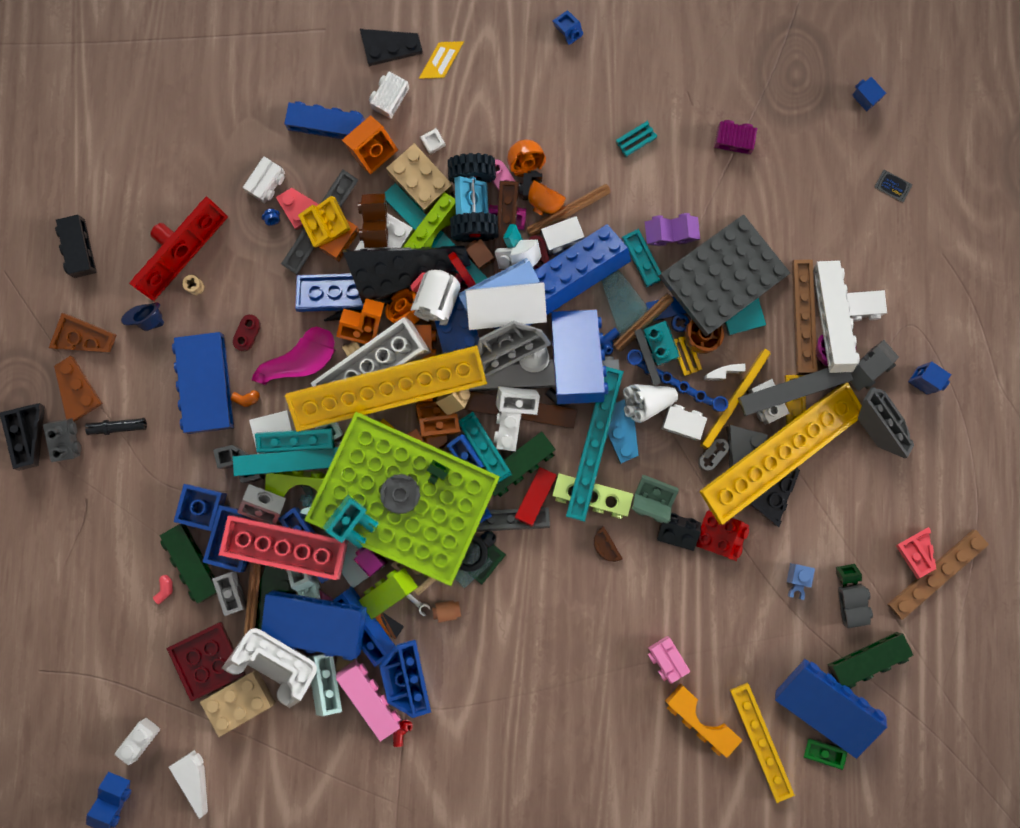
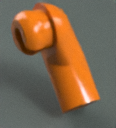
[230,390,260,407]

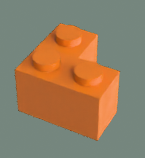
[336,298,384,344]

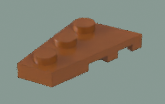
[49,313,117,352]
[54,356,103,422]

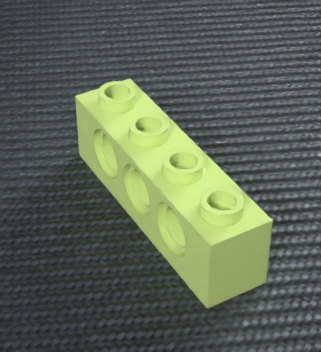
[552,473,634,519]

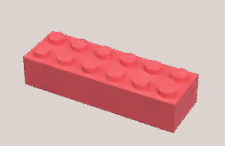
[219,516,349,580]

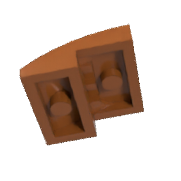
[416,402,460,438]

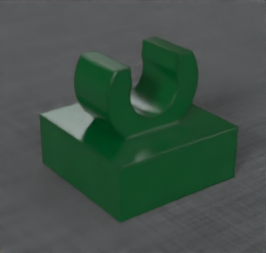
[427,460,450,485]
[836,564,862,586]

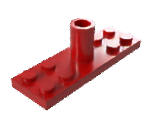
[129,196,228,301]

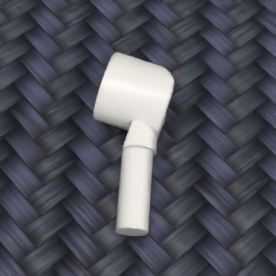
[406,594,431,616]

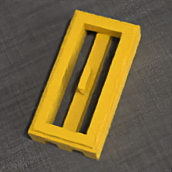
[674,336,702,376]

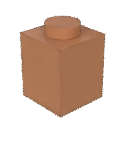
[466,239,495,271]

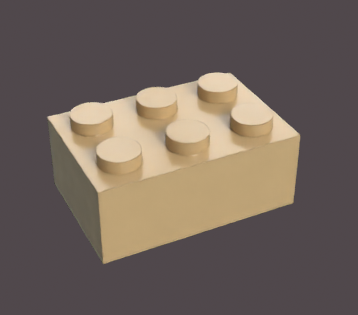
[386,143,453,215]
[200,670,276,737]

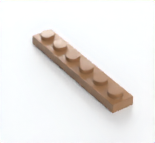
[792,259,818,374]
[887,530,989,620]

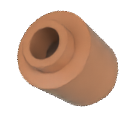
[432,600,461,623]

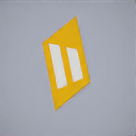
[419,41,464,79]

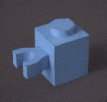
[787,563,815,600]

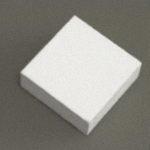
[420,128,446,155]

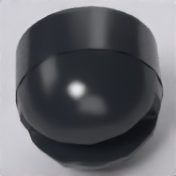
[480,531,496,548]

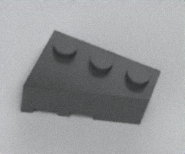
[726,425,768,468]

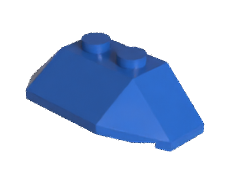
[379,640,431,718]

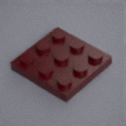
[166,622,246,702]

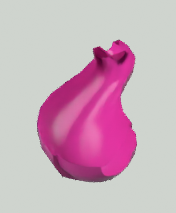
[251,326,336,385]

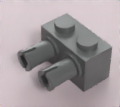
[43,418,81,462]

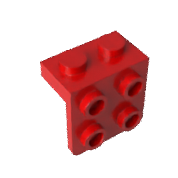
[696,510,749,562]

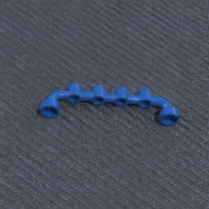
[627,349,728,412]

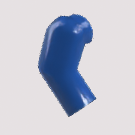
[601,327,620,355]

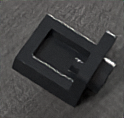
[519,171,543,200]

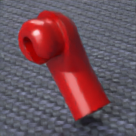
[393,720,413,747]

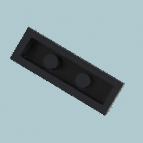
[55,214,97,278]

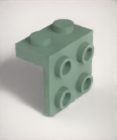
[632,475,679,523]

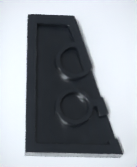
[360,29,423,66]
[750,468,800,527]

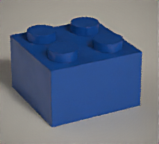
[174,484,227,531]

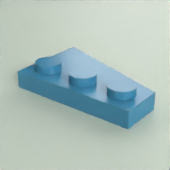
[607,399,639,464]

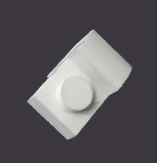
[495,239,542,269]

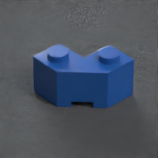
[86,772,131,828]

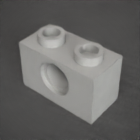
[237,484,286,524]
[212,571,247,616]

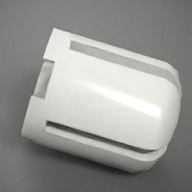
[410,270,460,325]

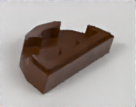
[594,526,623,562]

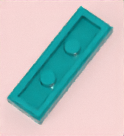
[621,229,661,288]

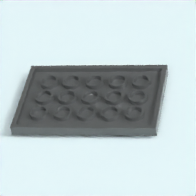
[658,214,790,337]

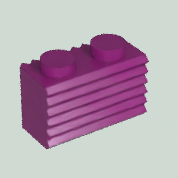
[714,120,758,155]
[353,547,389,577]

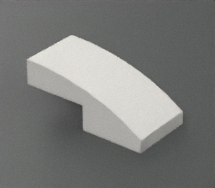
[704,364,745,381]

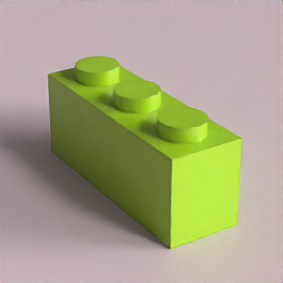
[359,568,418,619]

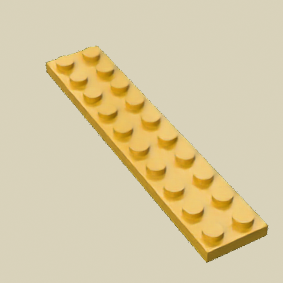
[285,346,487,432]
[699,382,862,525]

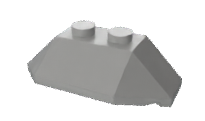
[477,321,551,377]

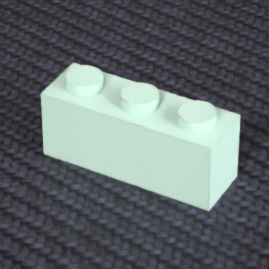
[307,653,342,716]

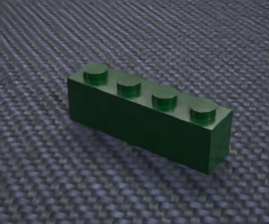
[493,431,556,497]
[159,524,217,604]
[827,632,914,689]

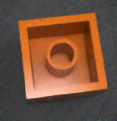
[342,115,398,175]

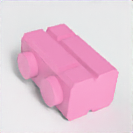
[648,636,690,684]

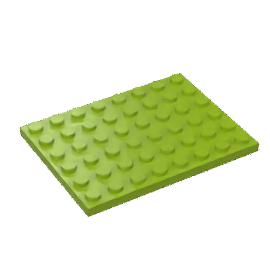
[305,412,500,586]

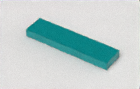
[459,412,512,484]
[255,428,334,453]

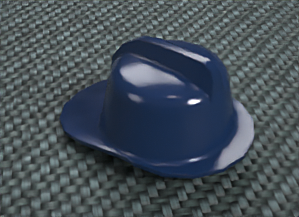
[121,302,164,331]

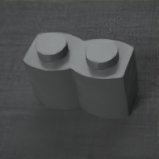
[838,584,873,628]

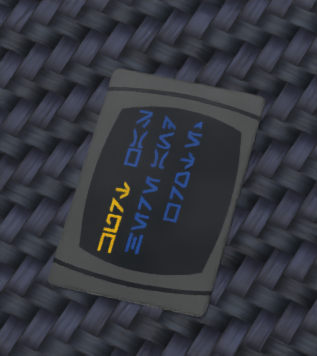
[875,170,913,202]

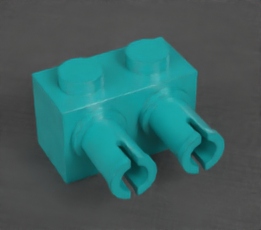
[644,321,680,366]
[323,495,379,549]

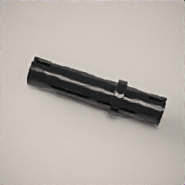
[85,418,147,435]

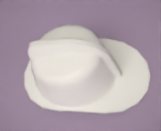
[519,347,549,372]

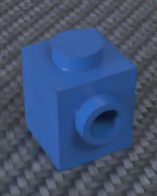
[852,76,886,112]

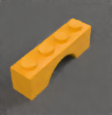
[665,683,742,758]

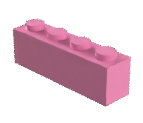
[336,660,401,742]

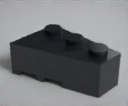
[0,403,45,471]

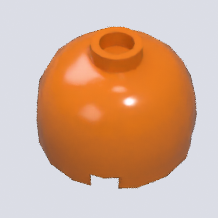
[507,139,546,177]
[528,180,566,216]
[385,289,421,325]

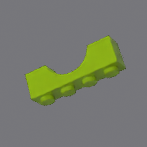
[402,192,456,249]
[265,470,326,497]

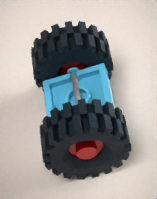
[447,153,499,242]

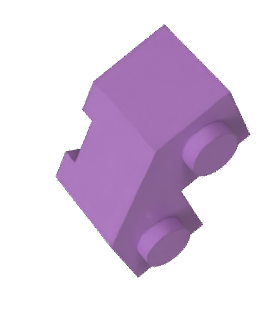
[645,213,700,246]

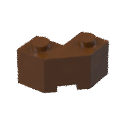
[358,193,388,248]

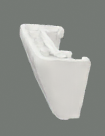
[222,629,317,708]

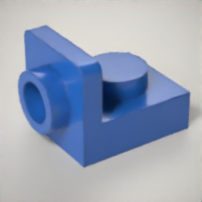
[553,10,583,45]

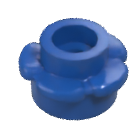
[262,209,280,226]

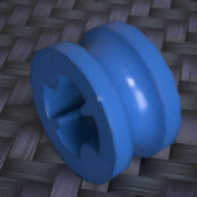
[671,314,689,333]

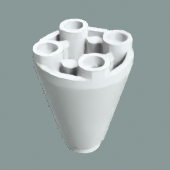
[623,384,678,423]

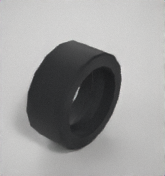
[459,536,488,572]

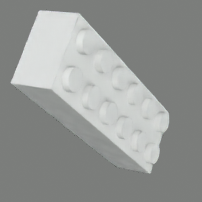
[311,317,431,387]

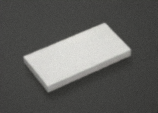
[465,282,547,330]

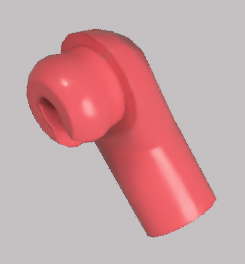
[153,575,173,604]

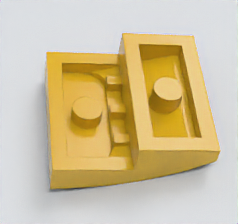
[298,196,351,248]

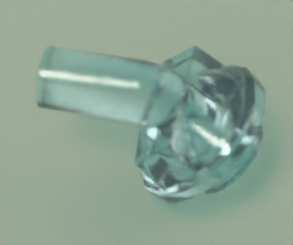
[298,485,315,507]

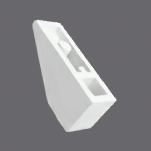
[169,750,208,819]

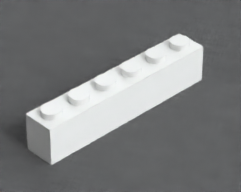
[813,261,860,373]

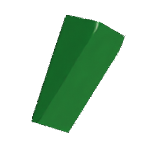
[803,738,847,770]

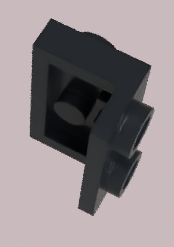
[657,513,701,551]

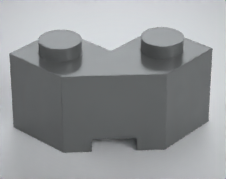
[850,340,899,391]
[213,445,265,483]

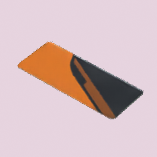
[375,612,404,639]

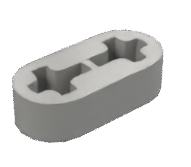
[698,439,729,471]

